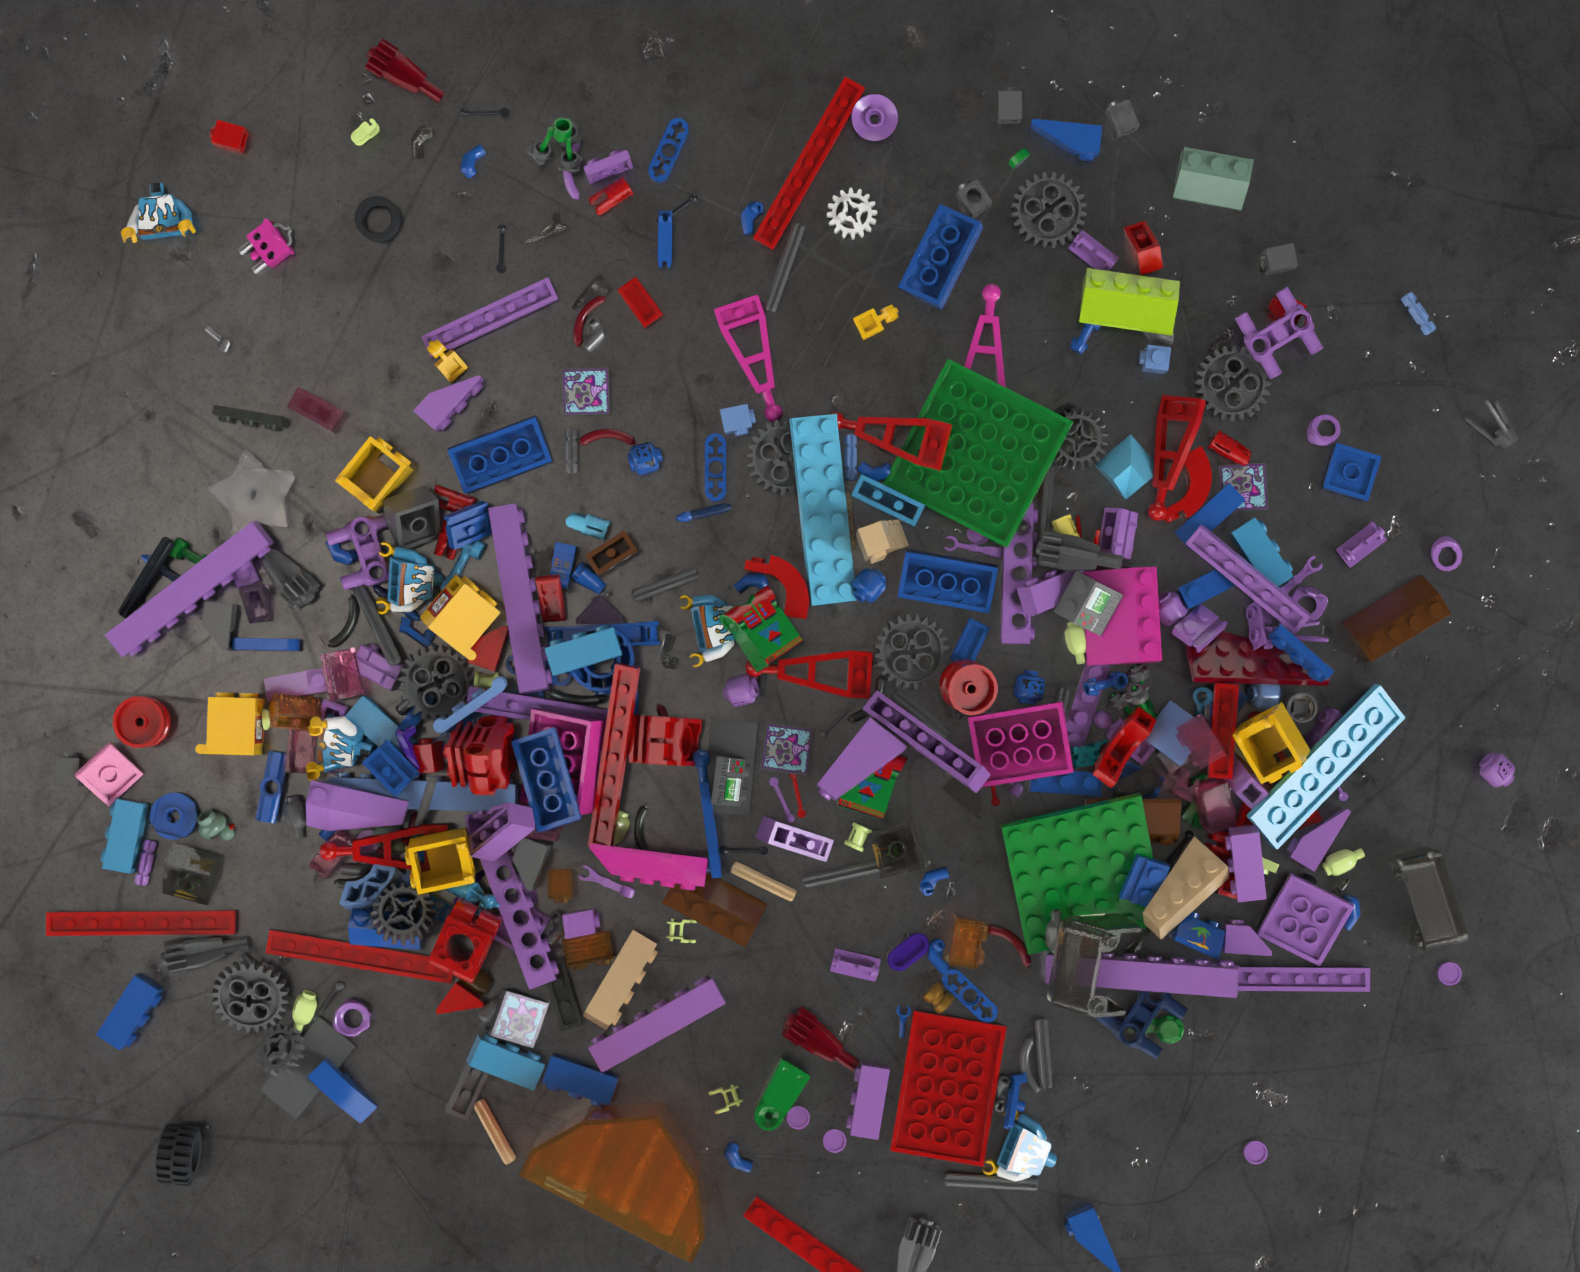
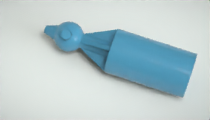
[445,882,500,908]

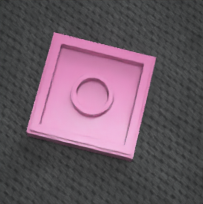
[75,742,143,807]

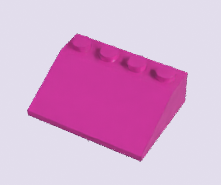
[1083,567,1162,666]
[968,701,1074,787]
[520,709,606,815]
[590,843,708,890]

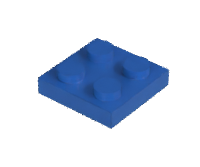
[1322,443,1382,502]

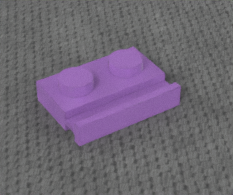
[1172,603,1227,653]

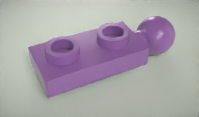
[1094,710,1155,765]

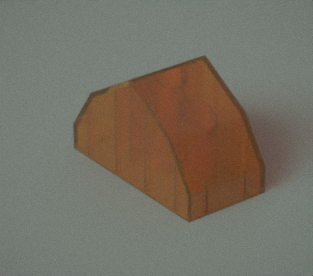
[518,1101,708,1264]

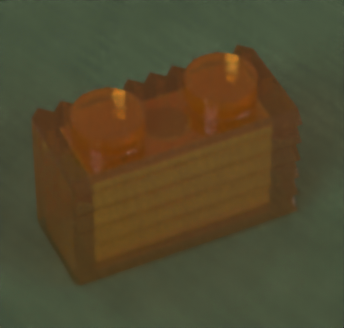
[269,693,322,731]
[948,917,988,969]
[562,929,615,971]

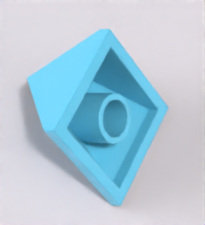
[1095,434,1154,500]

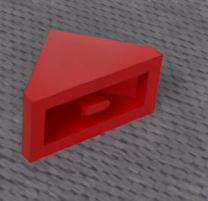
[436,981,486,1015]

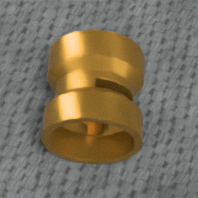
[922,981,955,1014]

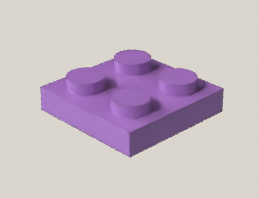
[583,149,633,185]

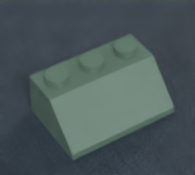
[1172,147,1254,211]

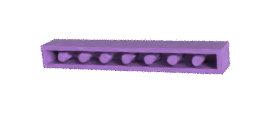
[488,503,553,695]
[105,520,274,657]
[1045,949,1239,998]

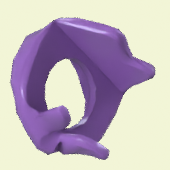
[1291,586,1328,625]
[333,998,371,1037]

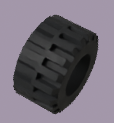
[156,1124,202,1186]

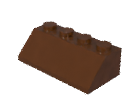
[1341,575,1452,663]
[1084,799,1181,845]
[662,873,768,947]

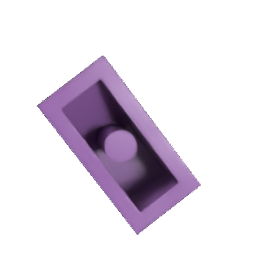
[562,908,600,939]
[1221,919,1272,956]

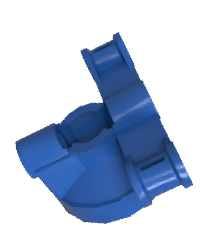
[544,621,660,695]

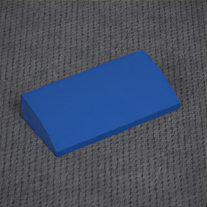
[898,204,984,310]
[447,416,552,494]
[897,549,998,613]
[511,727,582,832]

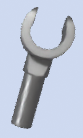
[205,326,233,354]

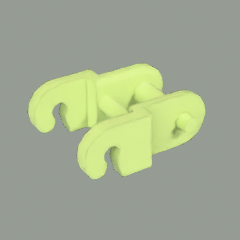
[351,118,380,146]
[666,919,697,943]
[708,1084,743,1114]

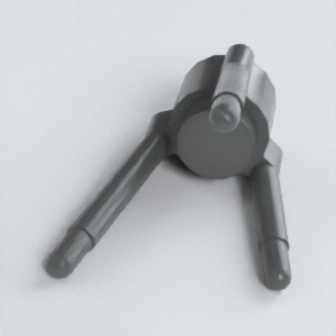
[1465,400,1519,449]

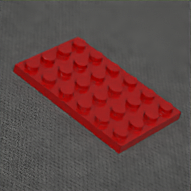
[890,1010,1007,1167]

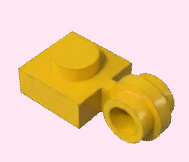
[853,304,899,340]
[426,339,468,383]

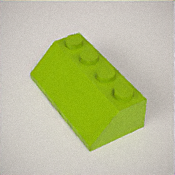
[1079,268,1180,336]

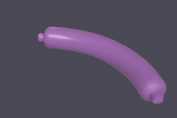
[563,143,581,200]

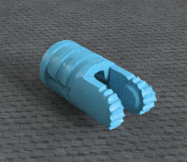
[565,512,610,541]

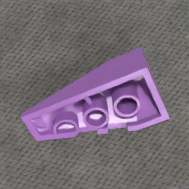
[306,779,409,831]

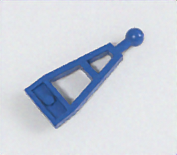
[691,750,722,879]

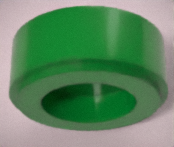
[1008,148,1031,170]

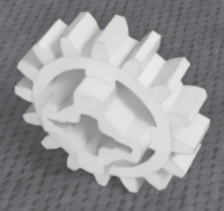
[827,188,877,240]

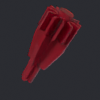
[365,38,445,103]
[781,1006,859,1072]

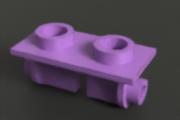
[1068,230,1119,271]
[1335,521,1387,568]
[1246,601,1273,651]
[1305,706,1344,750]
[830,948,881,982]

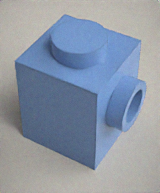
[1139,345,1171,374]
[720,404,756,436]

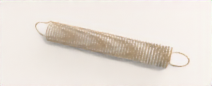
[844,484,856,553]

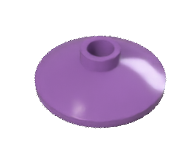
[851,94,898,141]

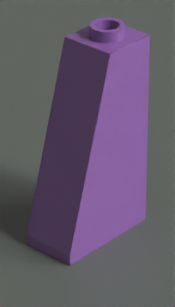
[816,718,907,801]

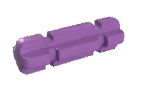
[134,839,157,886]

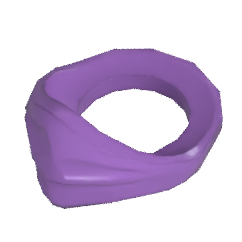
[1307,414,1341,446]
[1431,536,1462,571]

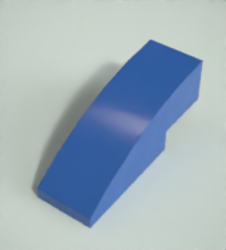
[1174,483,1245,549]
[308,1058,378,1123]

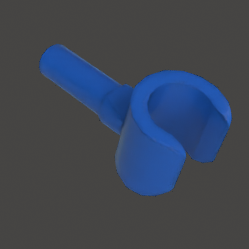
[896,1005,911,1038]

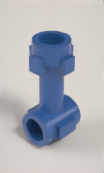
[1070,323,1101,354]
[1083,671,1128,696]

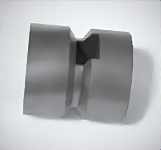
[1282,692,1318,723]

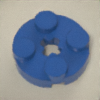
[150,792,199,840]

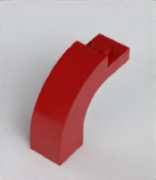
[1159,446,1212,524]
[744,555,809,620]
[1092,706,1157,788]

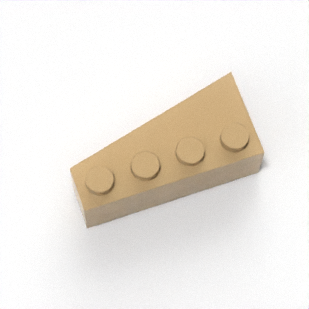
[856,520,909,564]
[1143,836,1229,939]
[583,930,658,1030]

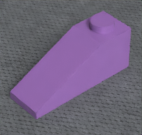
[264,667,337,702]
[1286,808,1351,872]
[755,816,834,862]

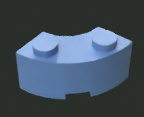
[339,864,405,911]

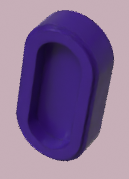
[887,933,930,971]

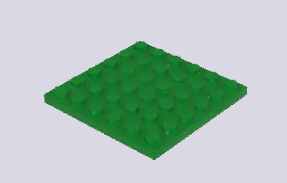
[883,359,1074,548]
[1001,792,1153,955]

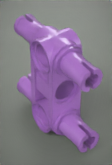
[1234,287,1323,379]
[325,514,390,590]

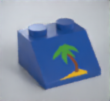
[1168,911,1226,959]

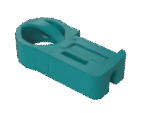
[1070,740,1109,768]

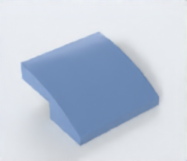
[1145,700,1210,767]

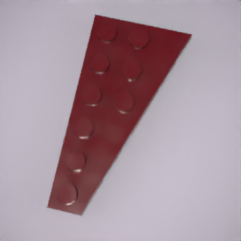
[1185,631,1330,686]

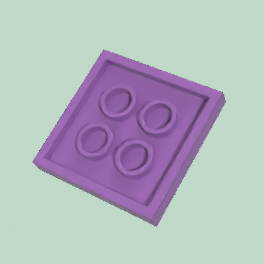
[1256,872,1354,966]

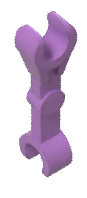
[944,536,1003,558]
[1280,556,1323,595]
[578,865,635,898]

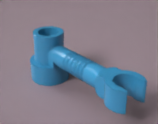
[440,540,487,590]
[1193,686,1213,748]

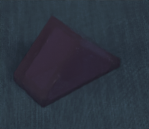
[238,583,273,624]
[576,595,624,624]

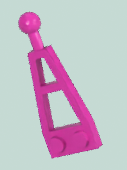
[964,284,1005,387]
[714,294,783,422]

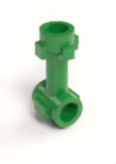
[169,537,208,564]

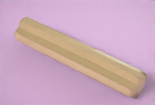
[730,861,796,901]
[473,1099,516,1164]

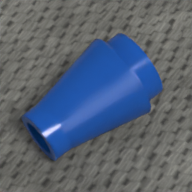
[570,561,606,595]

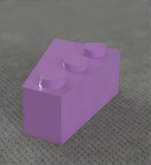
[465,803,535,862]

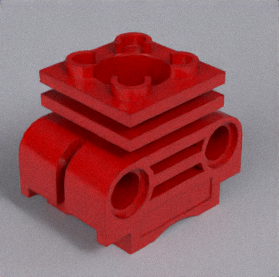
[627,715,702,766]
[443,716,518,795]
[428,897,503,984]

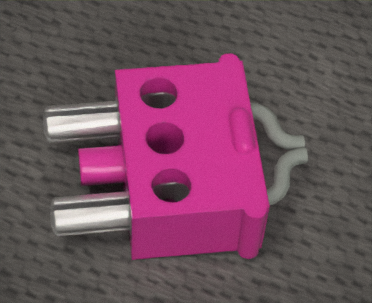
[238,219,294,274]

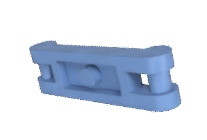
[433,676,507,733]

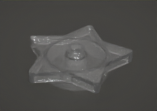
[207,449,296,536]

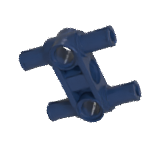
[1095,990,1188,1060]

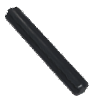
[118,537,175,618]

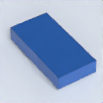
[949,617,990,662]

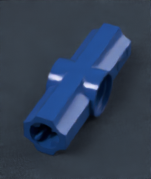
[255,750,290,824]

